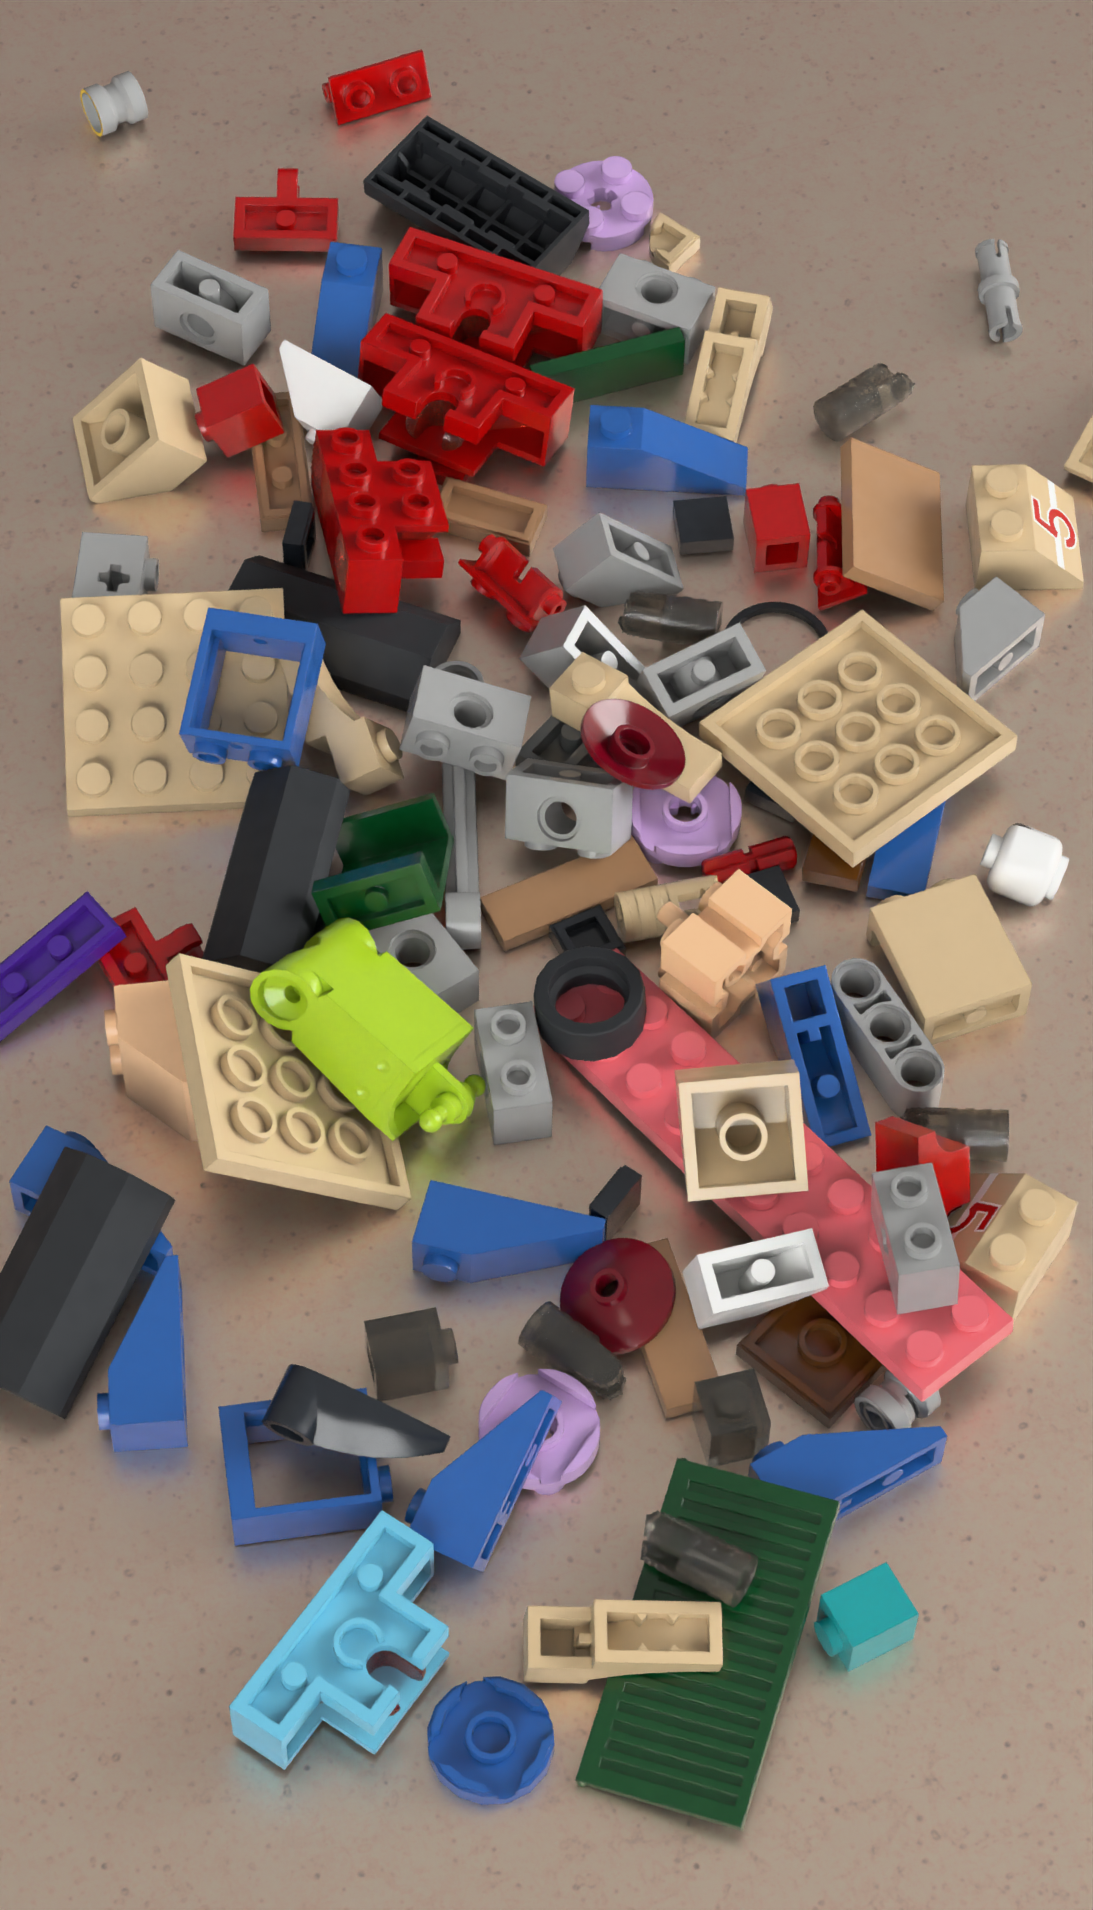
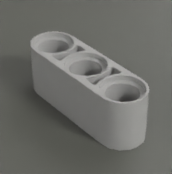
[831,958,945,1121]

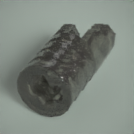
[813,363,915,442]
[618,591,723,646]
[900,1107,1009,1162]
[518,1301,626,1401]
[640,1510,758,1608]

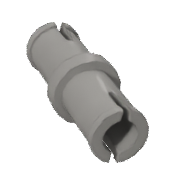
[975,239,1023,342]

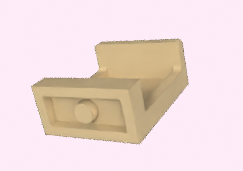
[866,874,1032,1045]

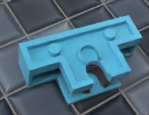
[229,1510,449,1770]

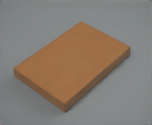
[840,437,944,611]

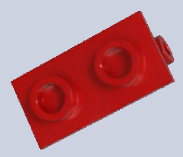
[322,49,431,125]
[813,495,867,611]
[458,534,566,633]

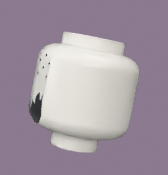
[980,823,1069,907]

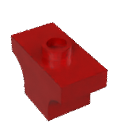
[875,1116,970,1215]

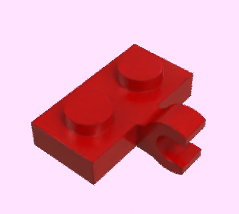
[233,168,339,252]
[98,907,204,989]

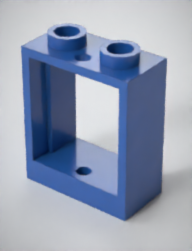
[179,607,326,771]
[218,1388,394,1546]

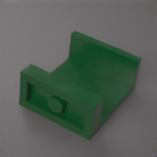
[311,793,454,931]

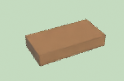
[440,477,548,557]

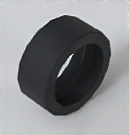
[533,946,646,1062]

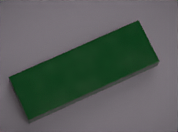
[529,327,685,403]

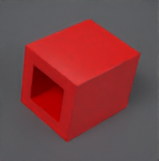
[195,364,285,458]
[743,483,811,573]

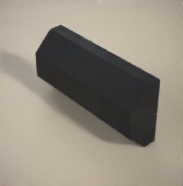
[363,116,590,276]
[228,555,461,712]
[202,765,350,973]
[0,1147,176,1419]

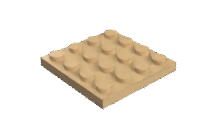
[60,588,289,817]
[699,610,1017,868]
[166,953,412,1210]

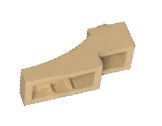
[684,287,773,443]
[549,652,722,804]
[280,659,404,796]
[523,1599,723,1684]

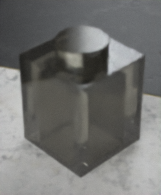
[364,1307,458,1401]
[691,1368,771,1467]

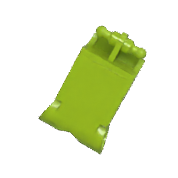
[250,917,486,1141]

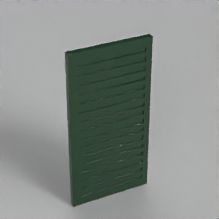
[575,1458,840,1831]

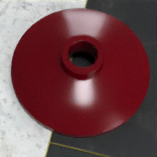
[580,699,686,790]
[560,1238,676,1355]

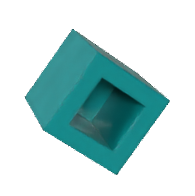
[814,1562,919,1672]

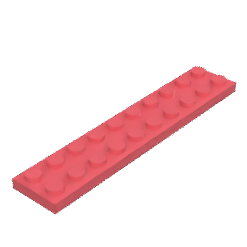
[533,948,1014,1402]

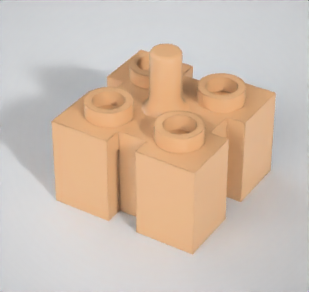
[657,869,792,1039]

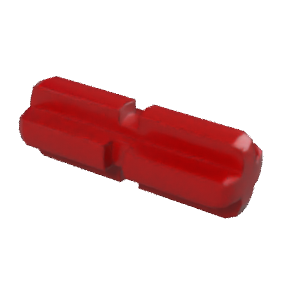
[701,836,798,884]

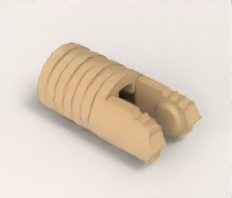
[614,875,718,943]

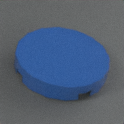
[427,1676,555,1805]

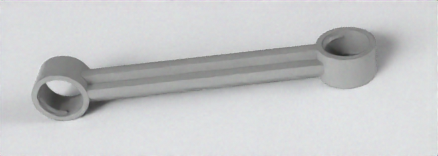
[436,661,484,950]

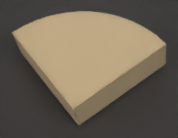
[649,212,700,272]

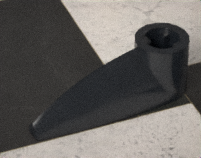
[261,1364,450,1458]

